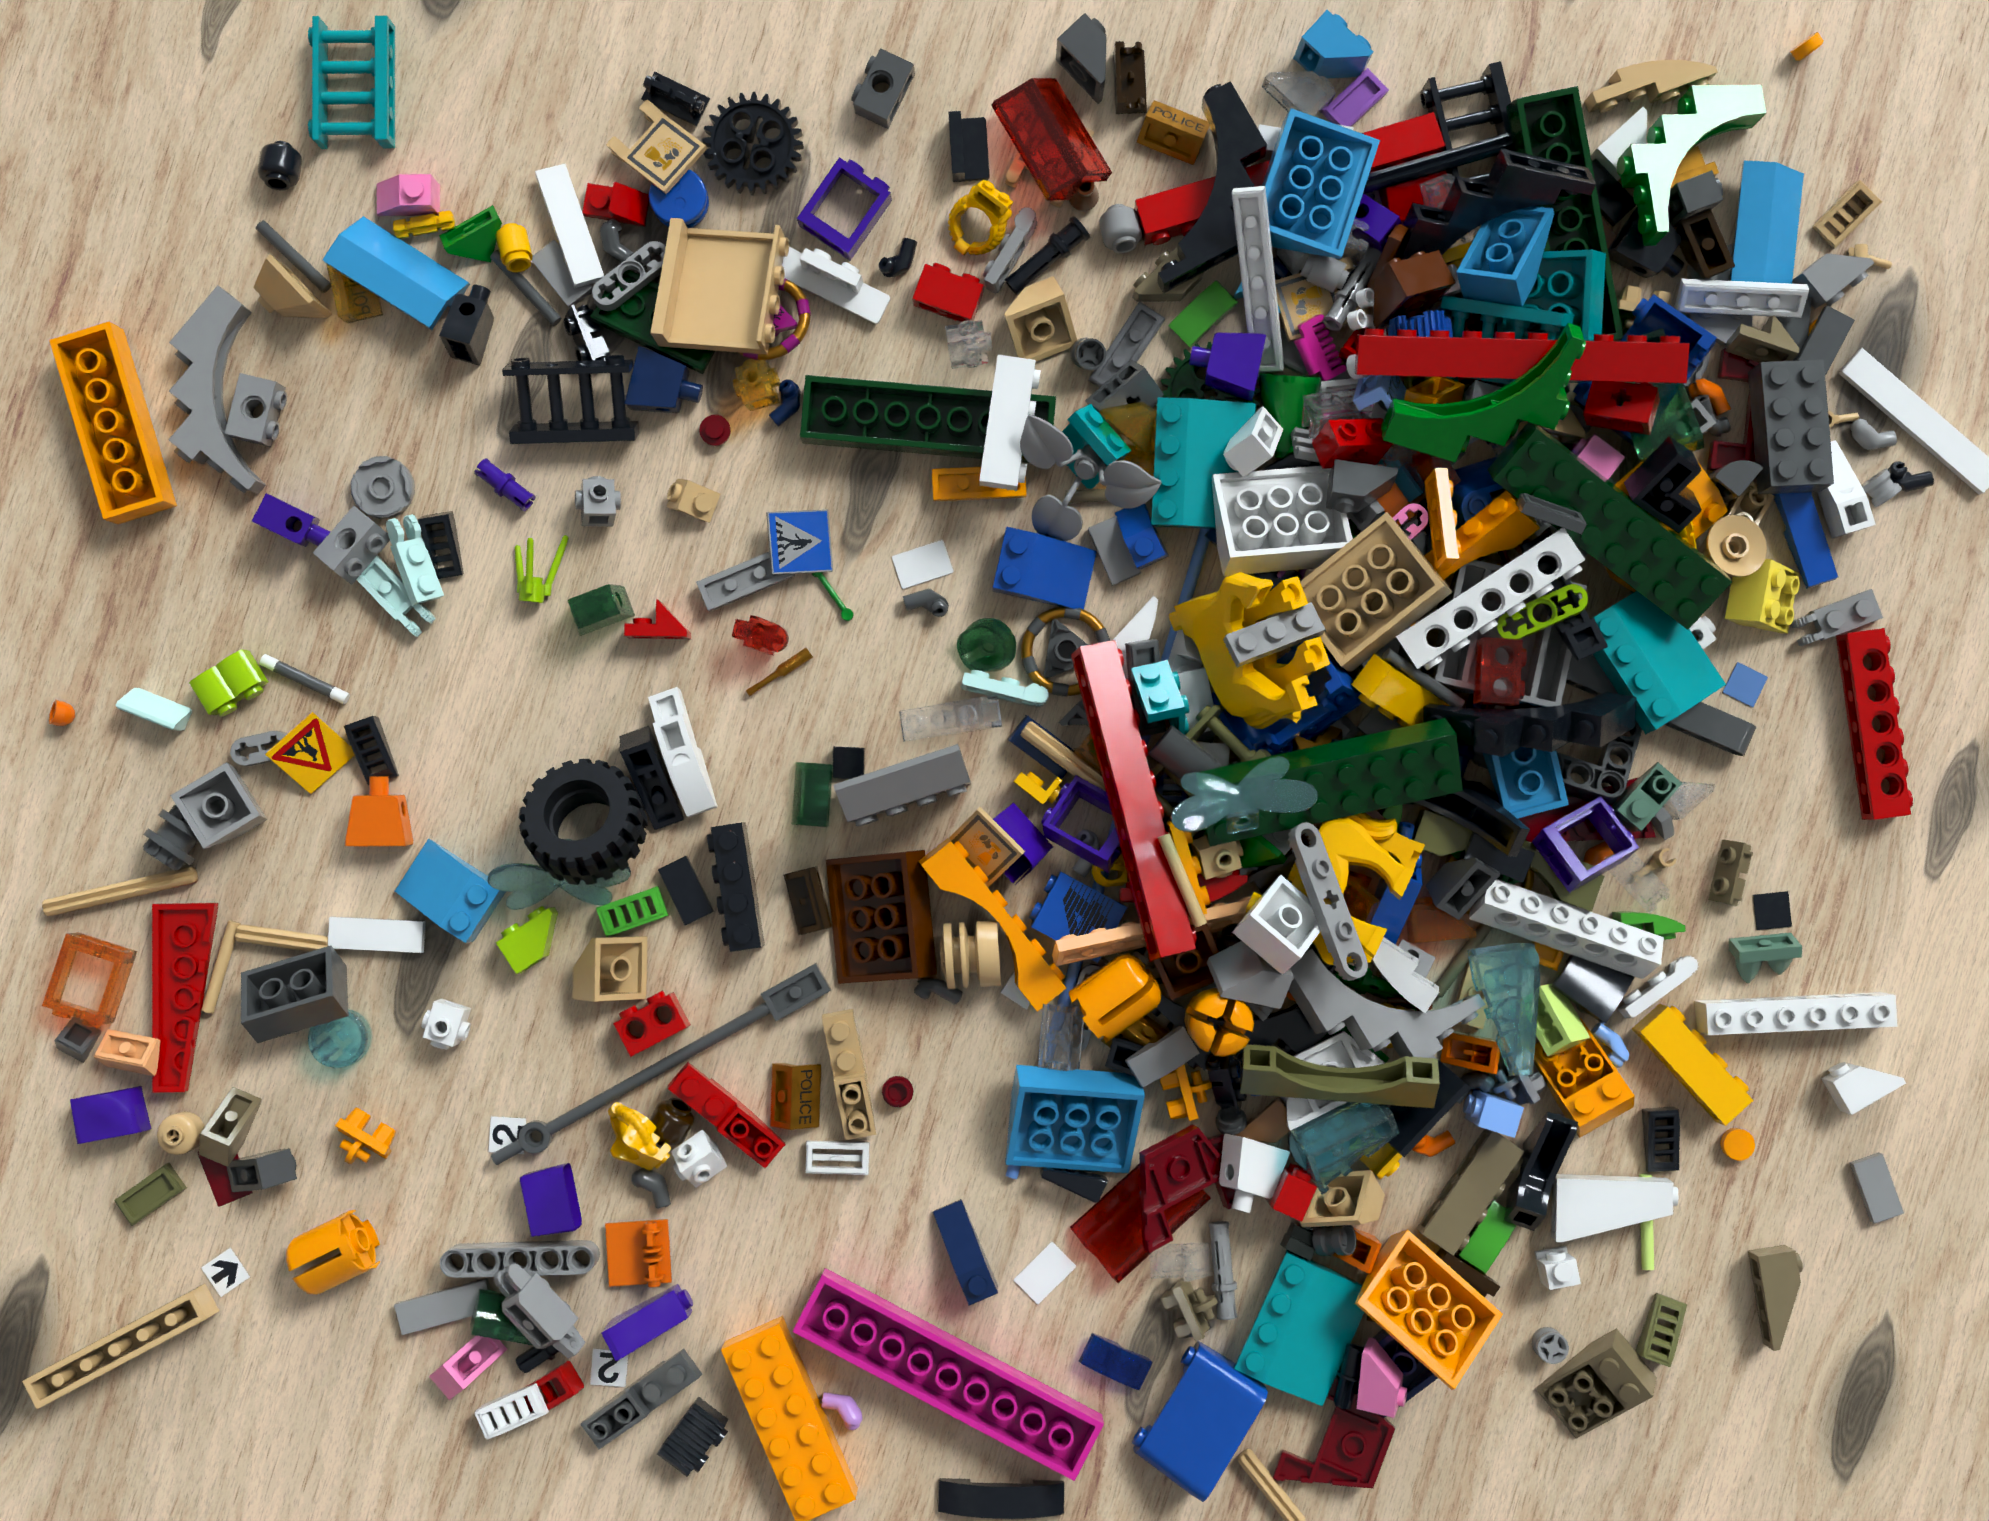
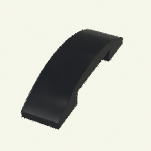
[1520,532,1608,661]
[938,1478,1064,1519]

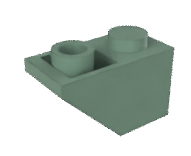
[1611,762,1683,832]

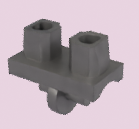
[1492,1046,1547,1105]

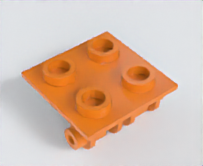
[605,1219,672,1287]

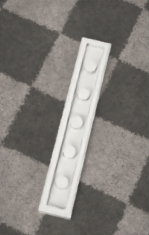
[1232,186,1284,372]
[1838,348,1989,495]

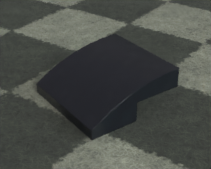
[1551,955,1634,1024]

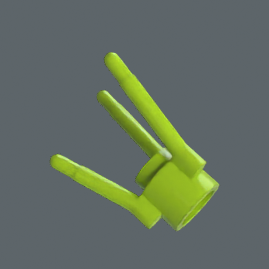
[515,535,569,603]

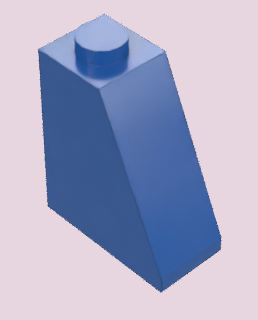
[1365,855,1423,944]

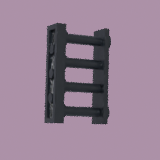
[1420,61,1514,191]
[502,355,640,444]

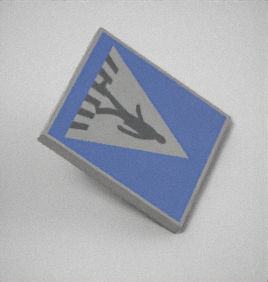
[766,509,833,575]

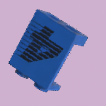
[1029,871,1127,963]

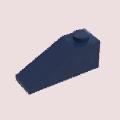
[933,1199,998,1306]

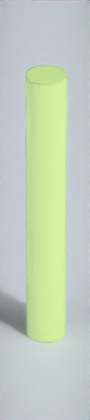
[1639,1174,1654,1270]

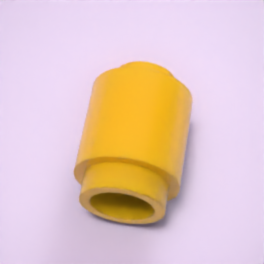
[496,223,533,272]

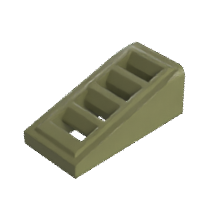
[1635,1293,1687,1367]

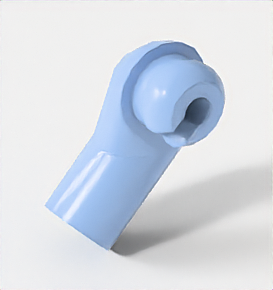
[1591,1022,1629,1068]

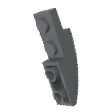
[581,1349,702,1449]

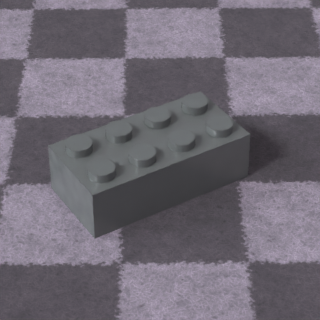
[1748,359,1834,495]

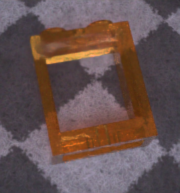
[42,932,137,1028]

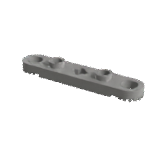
[1288,822,1368,981]

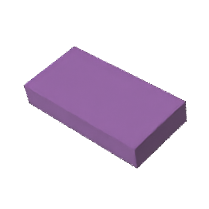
[1322,68,1389,127]

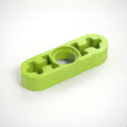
[1497,584,1588,642]

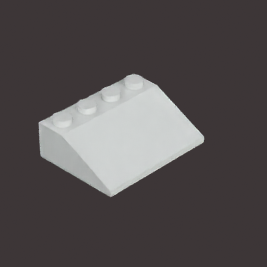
[1212,466,1353,576]

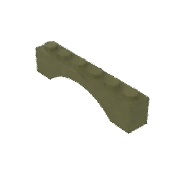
[1412,809,1605,912]
[1240,1044,1440,1108]

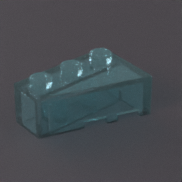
[1291,1102,1399,1195]

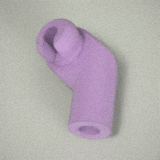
[821,1392,862,1430]

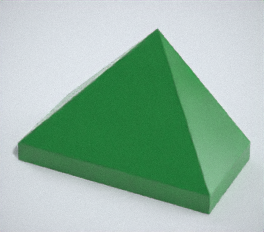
[439,205,502,263]
[1239,835,1287,869]

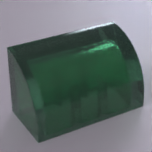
[791,762,833,827]
[470,1289,533,1346]

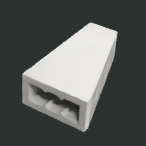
[1551,1174,1679,1242]

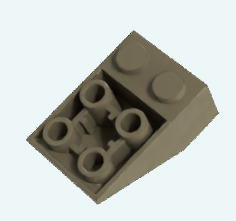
[1536,1328,1657,1438]

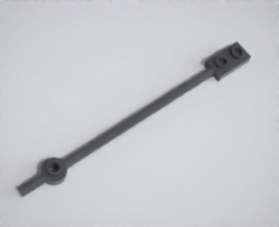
[491,963,831,1165]

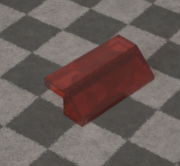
[991,78,1112,201]
[1070,1163,1211,1283]

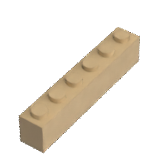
[22,1283,219,1409]

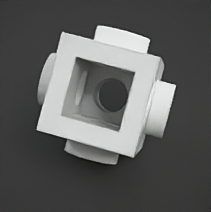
[421,999,471,1050]
[671,1130,727,1188]

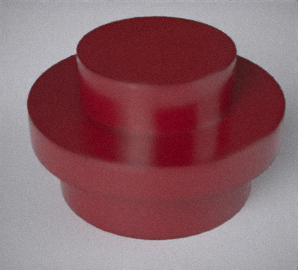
[699,415,731,446]
[882,1076,914,1107]

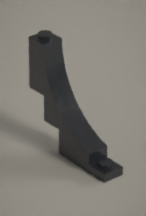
[1157,81,1267,294]
[1396,149,1596,260]

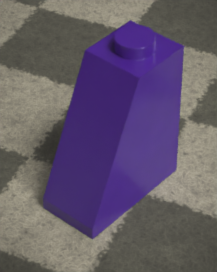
[601,1284,693,1361]

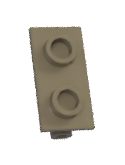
[1708,840,1753,906]

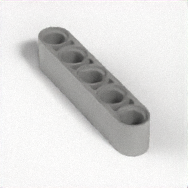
[440,1240,600,1278]

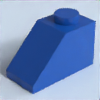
[1115,503,1169,569]

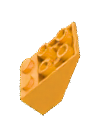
[1528,1018,1635,1138]

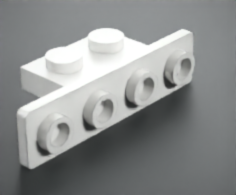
[782,247,890,324]

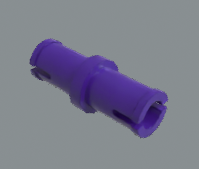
[474,458,536,511]

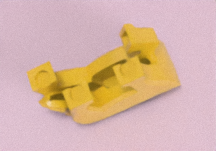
[1169,572,1330,729]
[1245,813,1425,966]

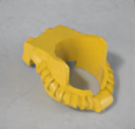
[948,180,1013,255]
[608,1102,671,1171]

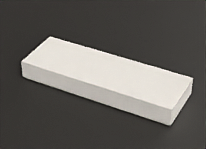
[328,917,426,953]

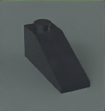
[619,726,684,830]

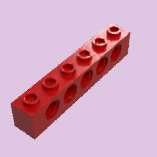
[1836,628,1913,820]

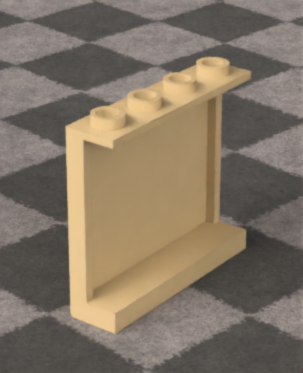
[651,218,789,355]

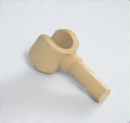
[1849,244,1892,269]
[1828,411,1859,428]
[1631,848,1677,880]

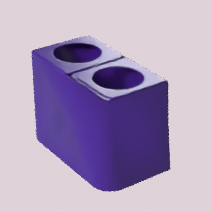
[993,803,1053,885]
[70,1086,152,1144]
[520,1163,582,1237]

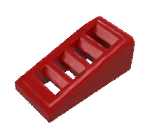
[515,1361,584,1412]

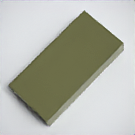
[114,1163,187,1226]

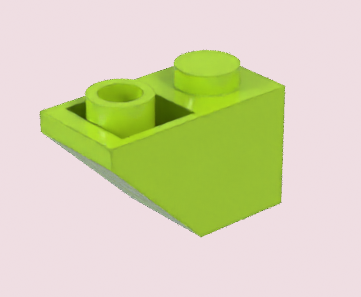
[496,906,558,974]

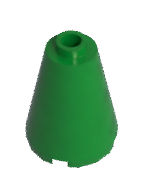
[1259,374,1321,458]

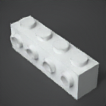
[979,355,1041,491]

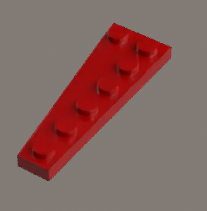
[152,903,218,1093]

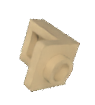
[667,479,720,523]

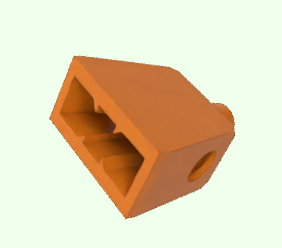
[345,776,413,846]

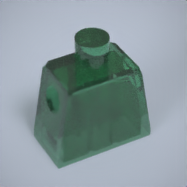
[567,584,635,636]

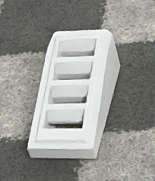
[475,1383,549,1440]

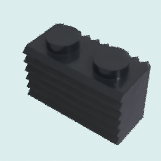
[657,1397,728,1477]

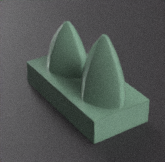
[1728,933,1802,984]

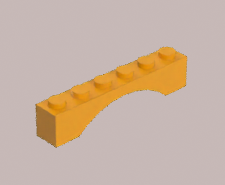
[1410,490,1540,626]
[918,838,1066,1012]

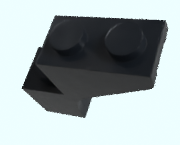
[1504,1112,1578,1231]

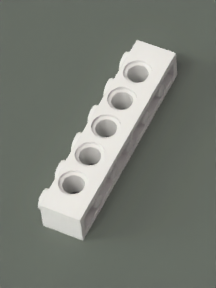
[1396,528,1585,671]
[1469,879,1664,979]
[1694,992,1897,1035]

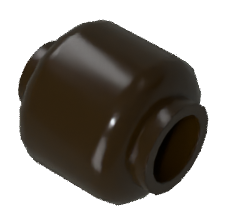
[650,1098,694,1146]

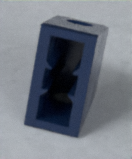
[624,346,703,413]

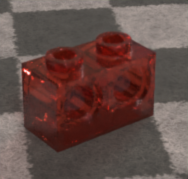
[1473,637,1527,707]

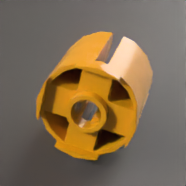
[1069,953,1161,1043]
[1184,987,1254,1057]
[286,1210,380,1295]

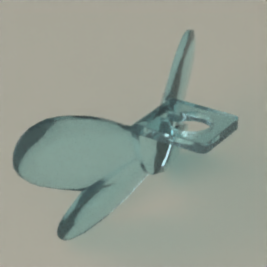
[1171,756,1318,834]
[487,839,631,910]

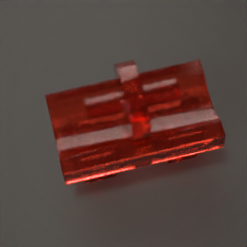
[732,615,789,656]

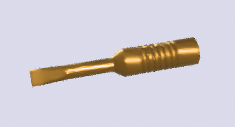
[746,647,813,696]

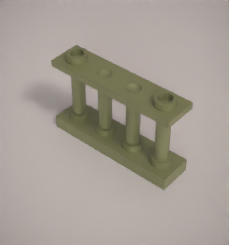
[1152,705,1272,846]

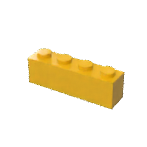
[1351,654,1450,727]
[1632,1004,1754,1126]

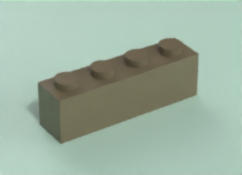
[1416,1129,1525,1256]

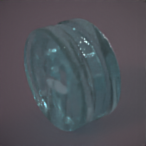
[308,1009,372,1068]

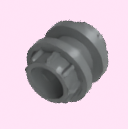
[143,805,199,871]

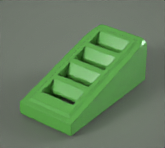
[596,886,669,937]

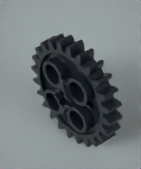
[702,92,804,196]

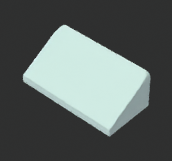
[115,688,192,731]

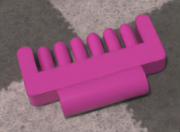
[1294,314,1347,381]

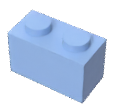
[1463,1089,1524,1138]

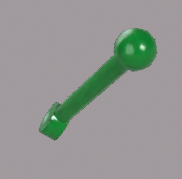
[811,572,854,621]

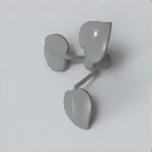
[1020,414,1161,541]

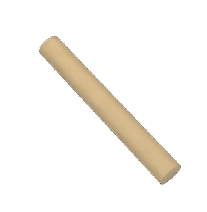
[1158,833,1207,928]
[201,920,241,1014]

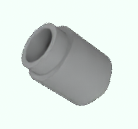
[1300,254,1350,293]

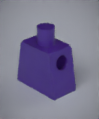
[1350,193,1402,253]
[1189,332,1266,401]
[252,493,330,547]

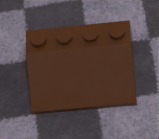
[826,850,937,984]

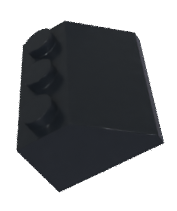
[1366,1058,1470,1157]

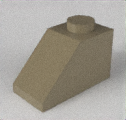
[199,1087,262,1167]

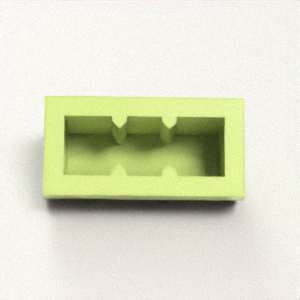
[1517,984,1590,1056]

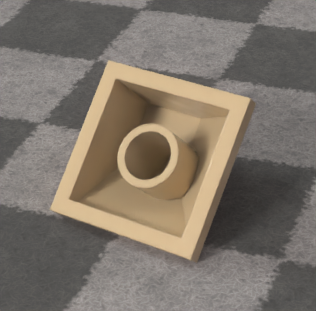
[253,254,332,318]
[1004,276,1077,361]
[572,936,647,1002]
[1300,1170,1385,1227]

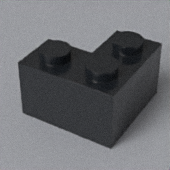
[1624,436,1702,533]

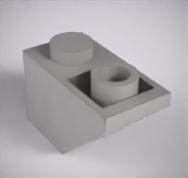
[1792,254,1874,309]

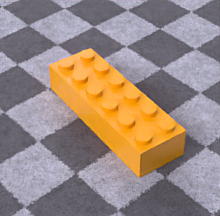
[49,321,177,524]
[721,1315,858,1521]

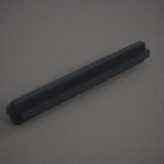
[1364,133,1514,193]

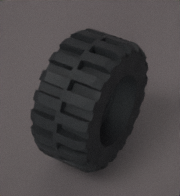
[519,759,648,885]

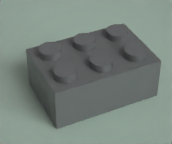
[241,946,349,1043]

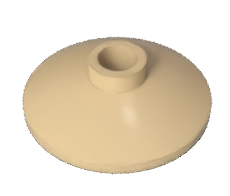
[1706,515,1767,577]

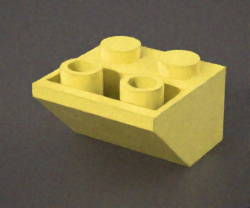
[1725,559,1800,634]

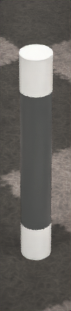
[259,654,350,705]

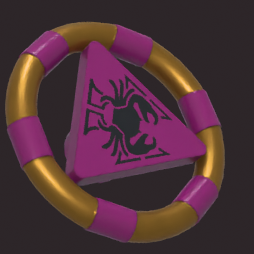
[738,278,811,361]

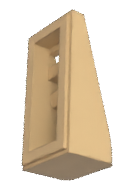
[1812,180,1882,249]

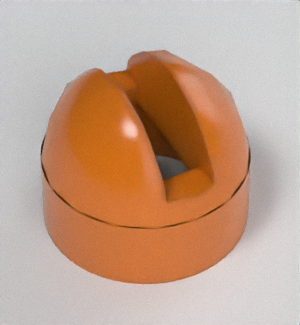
[49,700,75,726]

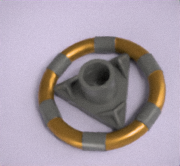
[1021,606,1110,697]

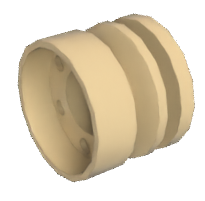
[940,920,1001,989]

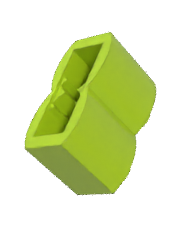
[189,649,269,717]

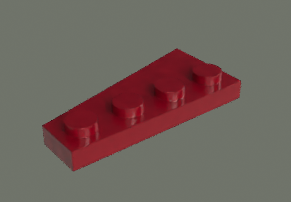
[1518,778,1656,843]

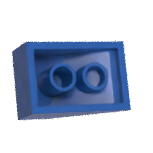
[993,526,1097,609]

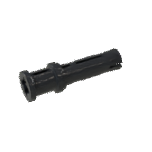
[1004,216,1091,295]

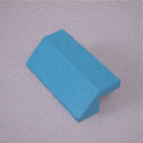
[1730,160,1804,284]
[322,216,470,330]

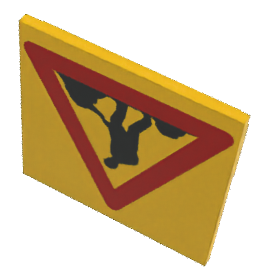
[265,712,355,794]

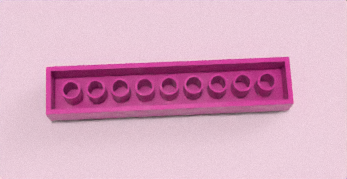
[792,1268,1104,1481]

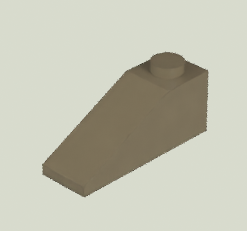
[1748,1245,1803,1351]

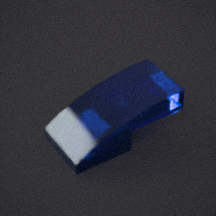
[1079,1333,1153,1390]

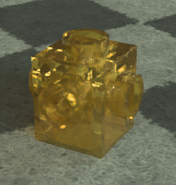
[733,359,780,411]

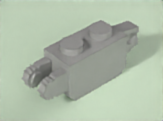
[493,1263,585,1359]

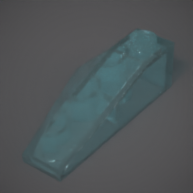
[1467,943,1541,1076]

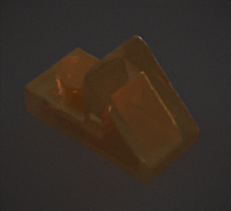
[1343,871,1380,924]

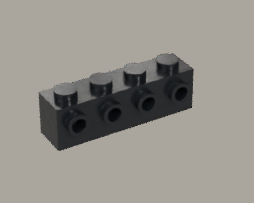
[707,822,765,952]

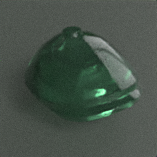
[957,618,1016,672]

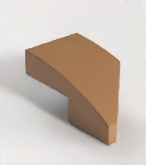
[1235,1098,1290,1143]

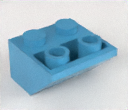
[1293,10,1374,79]

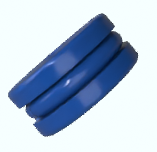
[649,170,709,228]

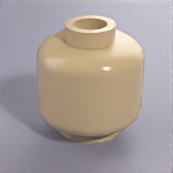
[157,1111,204,1155]

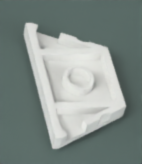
[1287,1031,1385,1131]

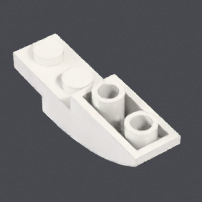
[648,687,717,817]

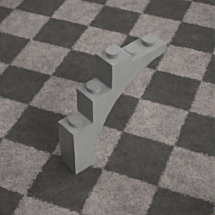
[168,285,266,494]
[1289,949,1486,1058]

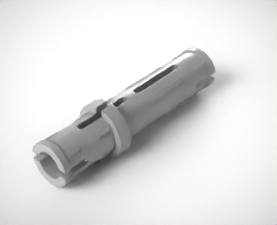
[1323,247,1381,331]
[1208,1221,1237,1320]

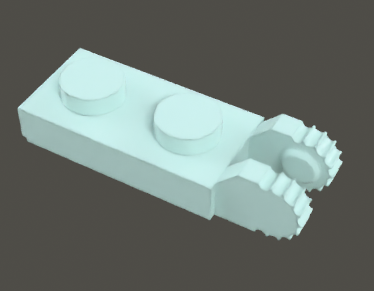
[386,514,444,605]
[356,555,436,637]
[961,670,1049,708]

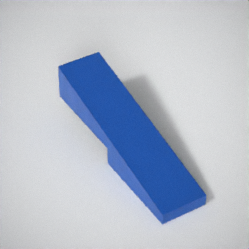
[1772,492,1838,589]

